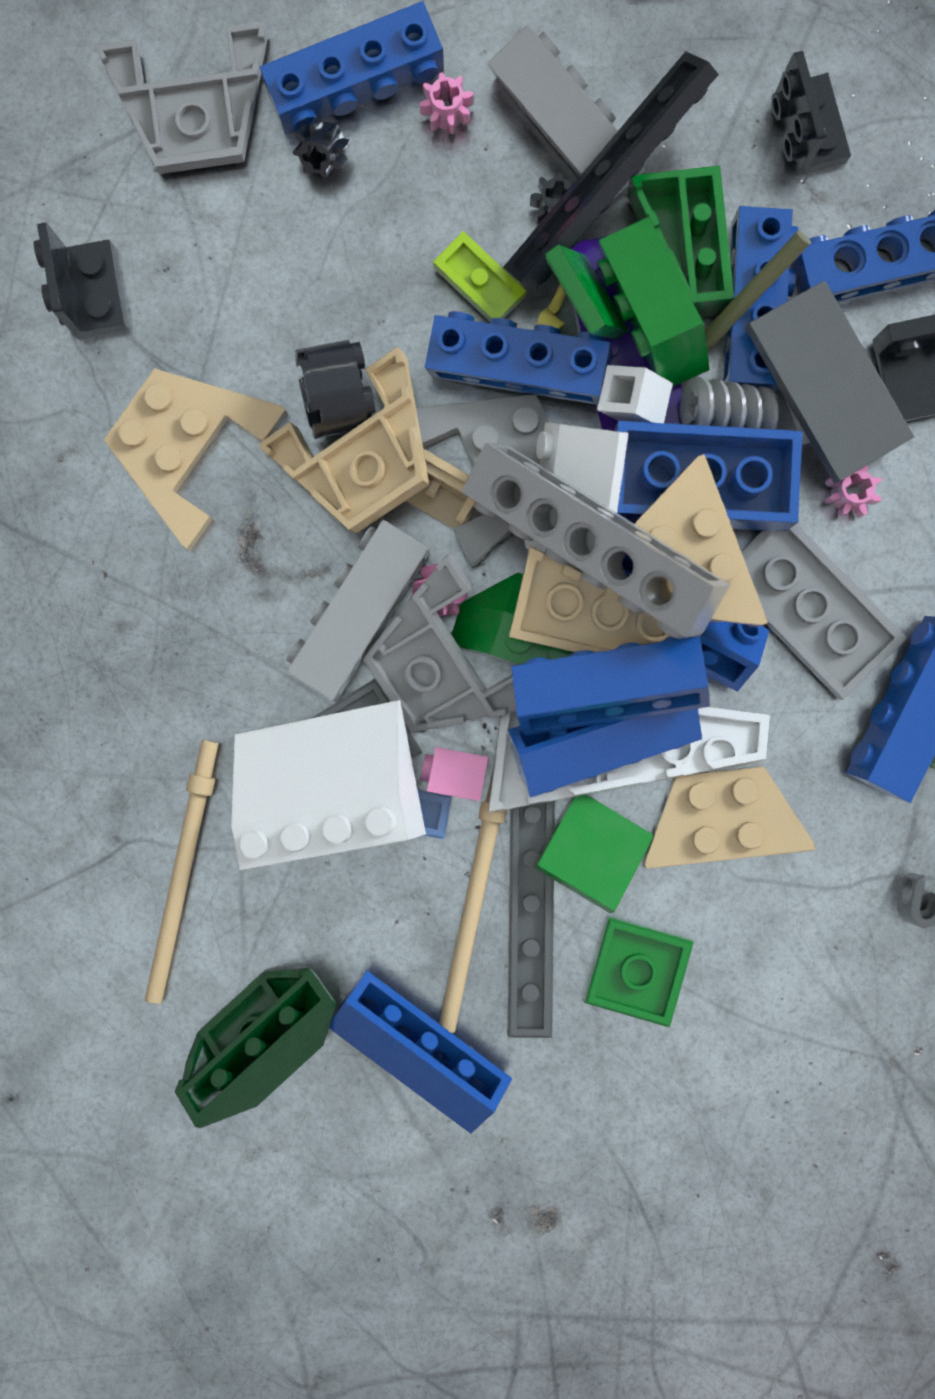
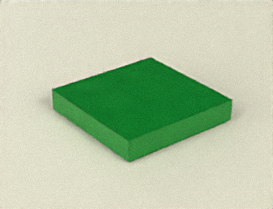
[545,244,629,340]
[534,795,654,914]
[583,915,694,1028]

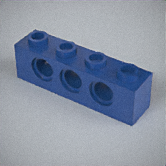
[791,210,935,303]

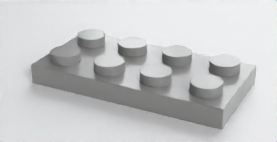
[741,524,907,700]

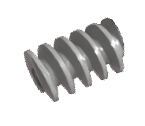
[679,376,780,430]

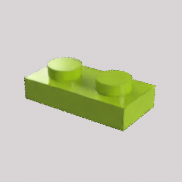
[433,231,526,323]

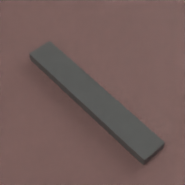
[507,801,555,1038]

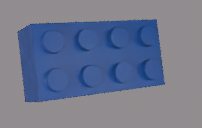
[613,421,802,531]

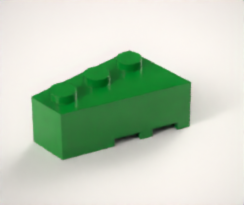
[627,165,734,317]
[597,217,710,387]

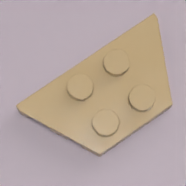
[635,454,768,627]
[643,766,815,869]

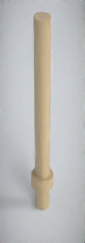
[144,740,219,1004]
[439,767,507,1033]

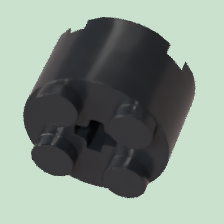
[295,339,375,439]

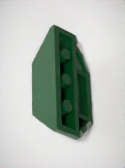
[175,968,336,1128]

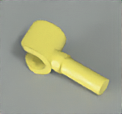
[536,284,567,331]

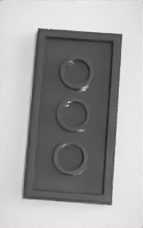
[745,280,914,484]

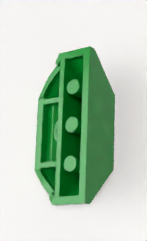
[451,572,575,666]

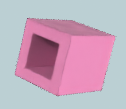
[420,747,488,801]

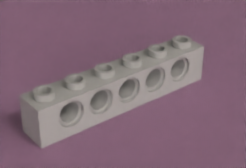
[461,443,731,639]

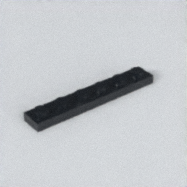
[502,51,719,293]

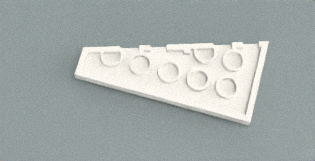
[488,707,770,813]

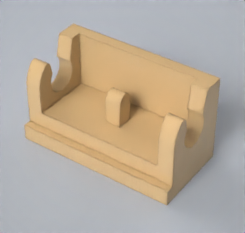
[405,448,475,530]

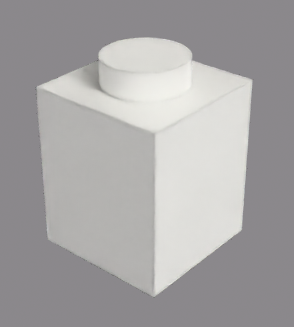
[597,365,673,423]

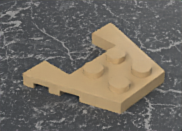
[259,346,429,533]
[104,368,288,551]

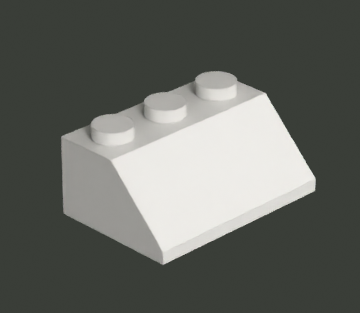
[524,422,628,568]

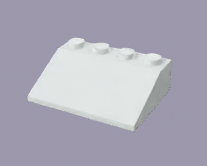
[231,700,426,870]

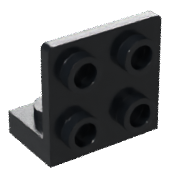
[772,51,851,175]
[34,222,128,339]
[872,314,935,421]

